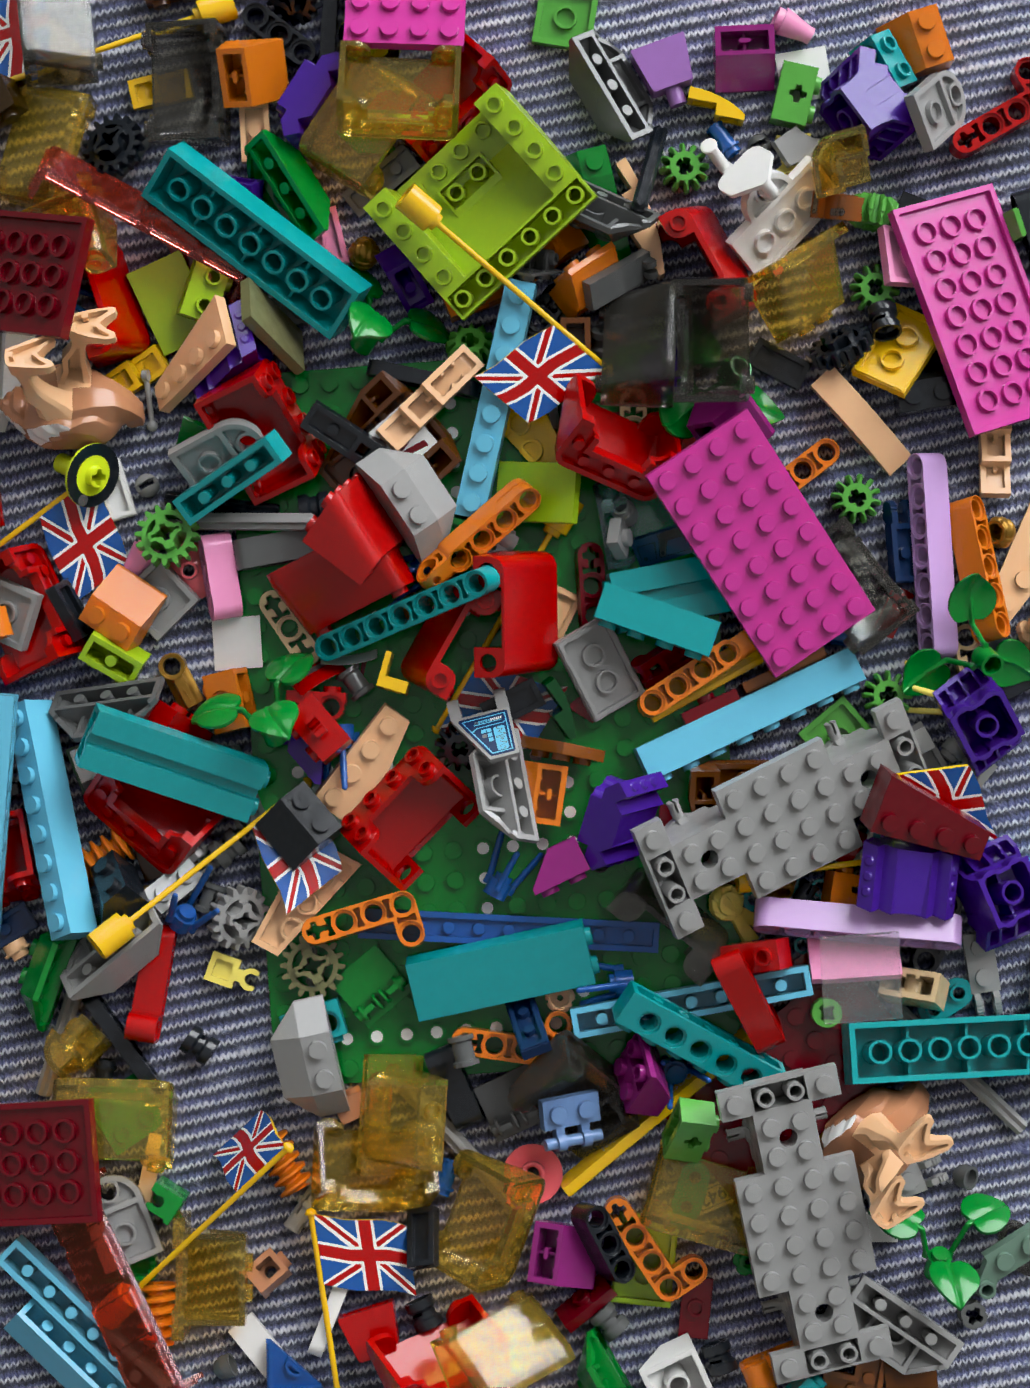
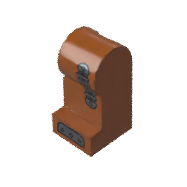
[810,190,865,222]

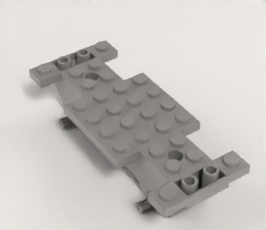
[630,697,927,940]
[715,1062,894,1385]

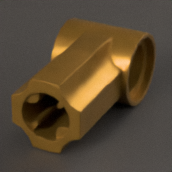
[158,653,205,710]

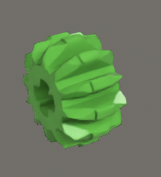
[659,143,710,195]
[848,192,899,233]
[849,264,900,311]
[445,322,493,372]
[830,474,881,525]
[861,670,913,716]

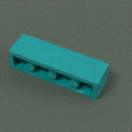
[172,429,292,526]
[594,582,721,661]

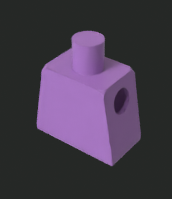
[629,32,693,109]

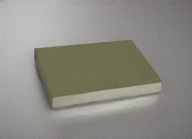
[240,277,305,375]

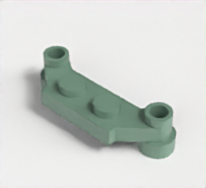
[975,1222,1030,1299]

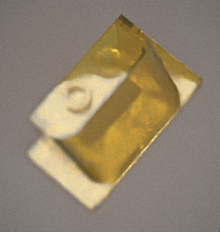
[732,221,849,343]
[356,1054,448,1177]
[171,1210,254,1341]

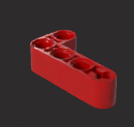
[949,57,1030,159]
[124,924,178,1044]
[710,947,786,1054]

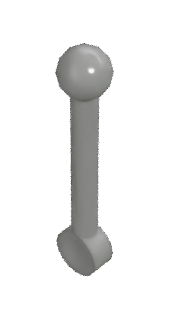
[141,369,158,432]

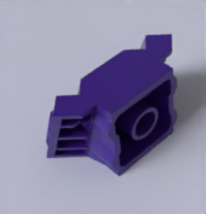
[819,46,915,161]
[276,52,365,162]
[193,299,275,398]
[933,667,1025,777]
[577,771,669,871]
[956,834,1030,952]
[856,835,960,921]

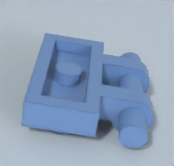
[538,1089,603,1152]

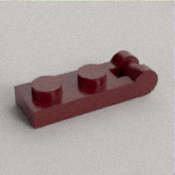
[631,641,716,689]

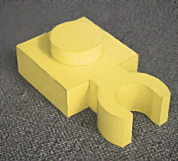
[203,950,260,991]

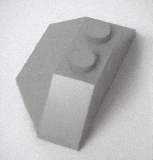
[354,448,457,563]
[469,728,540,843]
[60,906,163,1001]
[270,994,350,1117]
[851,1274,965,1375]

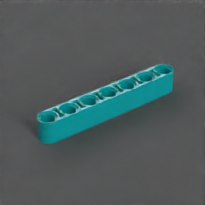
[314,565,500,661]

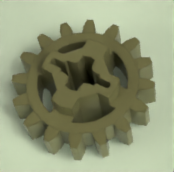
[280,933,346,997]

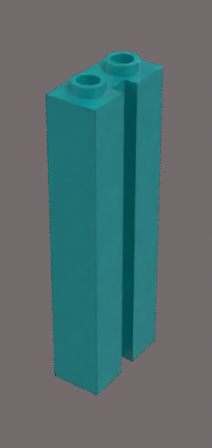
[602,557,732,634]
[74,703,271,823]
[405,919,600,1022]

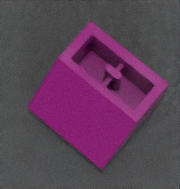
[712,24,775,94]
[687,390,775,440]
[532,836,590,898]
[614,1033,671,1116]
[527,1220,596,1290]

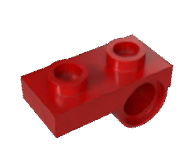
[286,686,348,721]

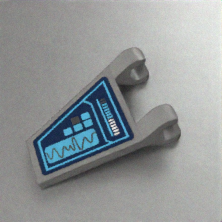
[446,687,521,763]

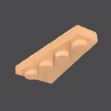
[154,295,236,413]
[999,502,1030,622]
[315,703,410,820]
[251,852,362,956]

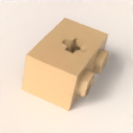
[877,967,950,1012]

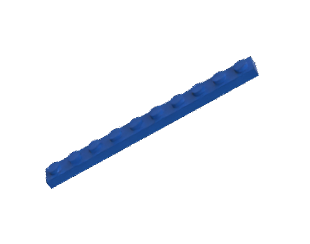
[358,908,660,953]

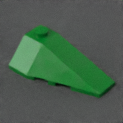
[565,144,631,261]

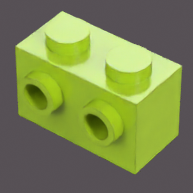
[176,256,234,321]
[78,630,151,683]

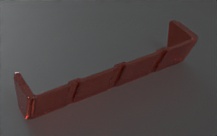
[26,145,247,305]
[51,1167,204,1388]

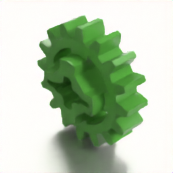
[134,503,201,569]

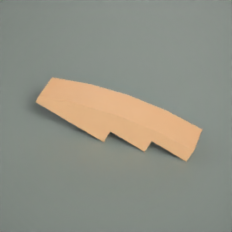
[615,157,665,281]
[375,344,485,451]
[810,367,911,476]
[978,425,1012,498]

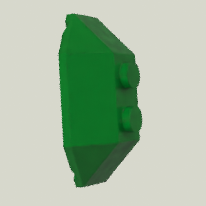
[244,129,330,241]
[18,931,81,1032]
[577,1327,633,1388]

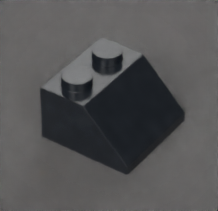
[892,351,957,418]
[255,781,342,872]
[89,850,149,927]

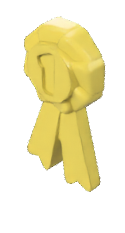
[709,884,762,942]

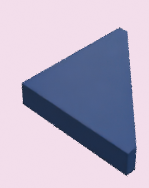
[266,1339,323,1388]

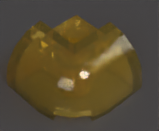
[810,125,871,199]
[43,1014,113,1082]

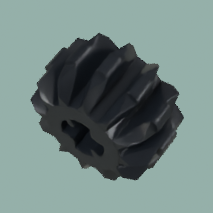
[435,721,475,771]

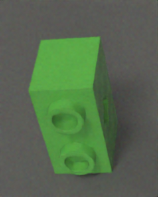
[769,60,822,131]
[661,1097,720,1163]

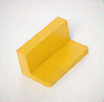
[376,651,410,696]

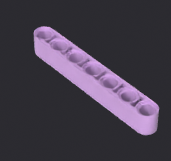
[907,453,959,658]
[753,897,962,950]

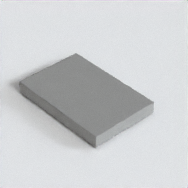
[553,619,645,722]

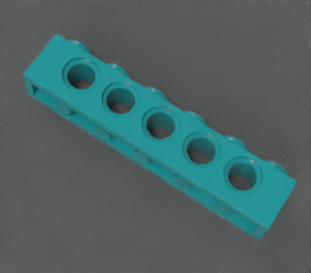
[612,980,786,1087]

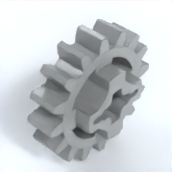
[206,884,269,951]

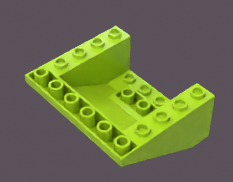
[363,83,598,321]

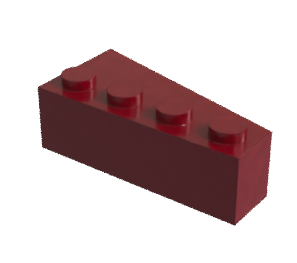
[860,764,991,861]

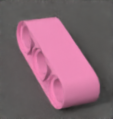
[198,531,243,621]

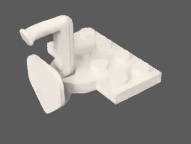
[700,138,840,283]

